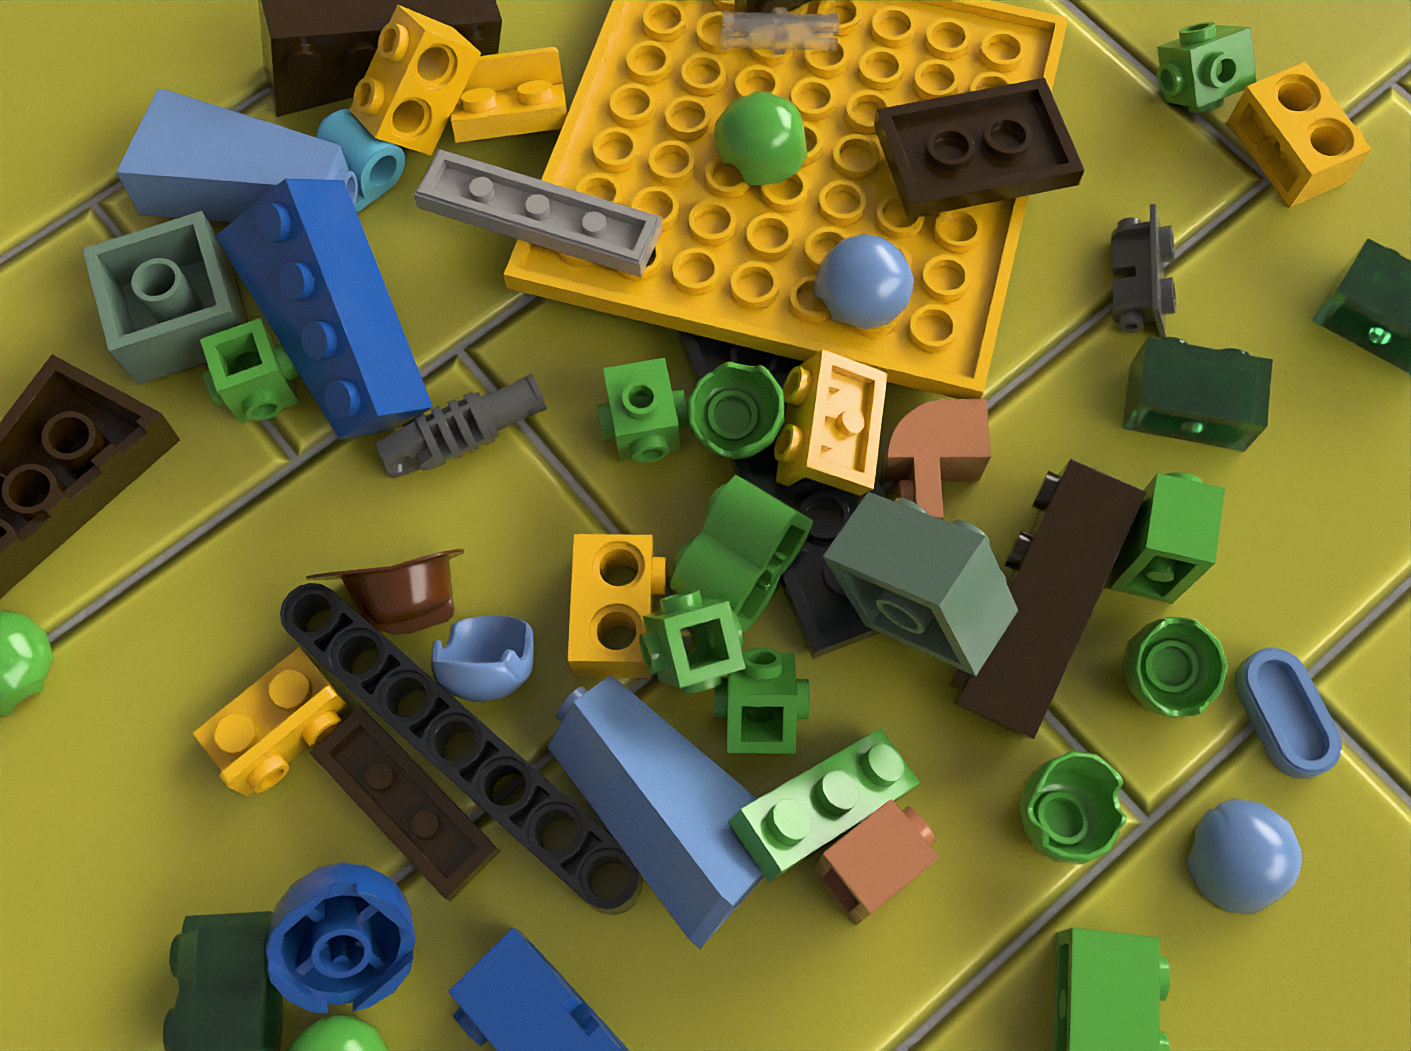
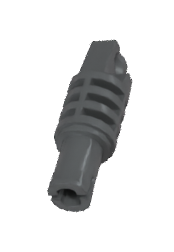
[375,374,547,479]

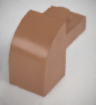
[881,399,991,520]

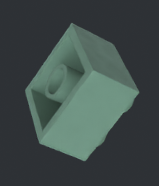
[82,211,248,385]
[823,492,1018,676]

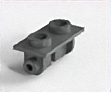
[1111,204,1177,338]

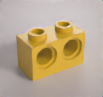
[349,4,481,156]
[1227,61,1372,208]
[568,534,666,678]

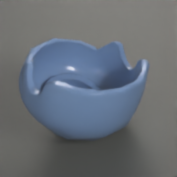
[813,234,914,330]
[431,616,534,703]
[1186,798,1302,914]

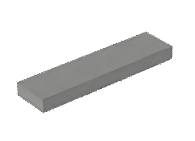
[414,149,662,277]

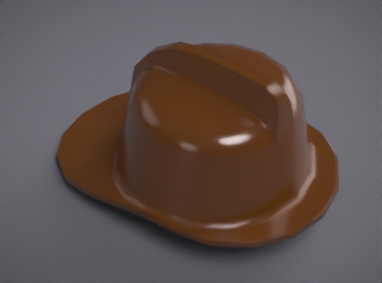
[306,549,464,635]

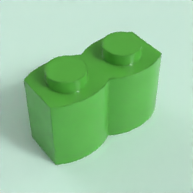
[669,475,813,632]

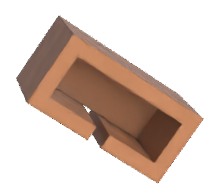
[813,798,940,925]

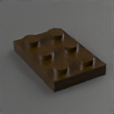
[874,78,1085,219]

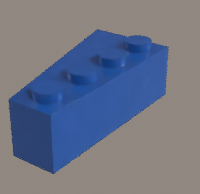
[216,178,433,440]
[448,928,630,1051]

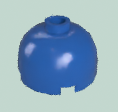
[266,862,416,1013]

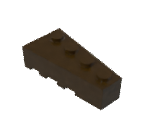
[258,0,502,117]
[0,354,180,599]
[949,459,1147,739]

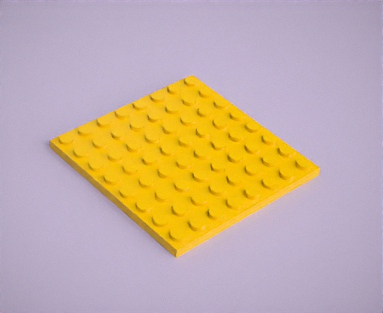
[503,0,1069,399]

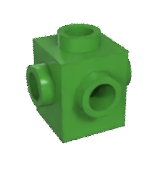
[1157,22,1257,112]
[200,318,301,424]
[597,357,689,463]
[639,590,746,693]
[714,647,810,754]

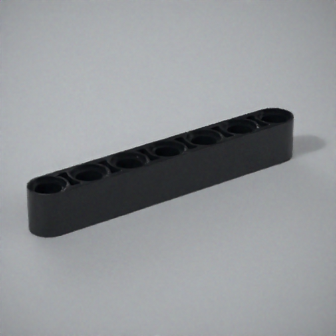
[280,583,643,915]

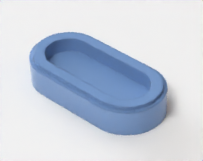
[1235,648,1342,779]

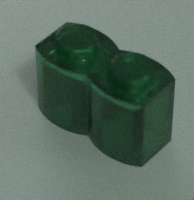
[163,911,283,1051]

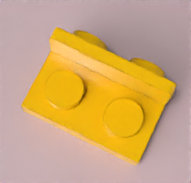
[451,47,568,143]
[774,349,887,496]
[192,646,353,797]

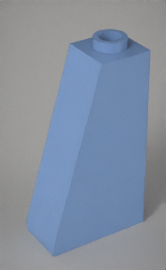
[116,89,358,222]
[548,675,765,949]

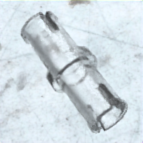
[720,7,839,55]

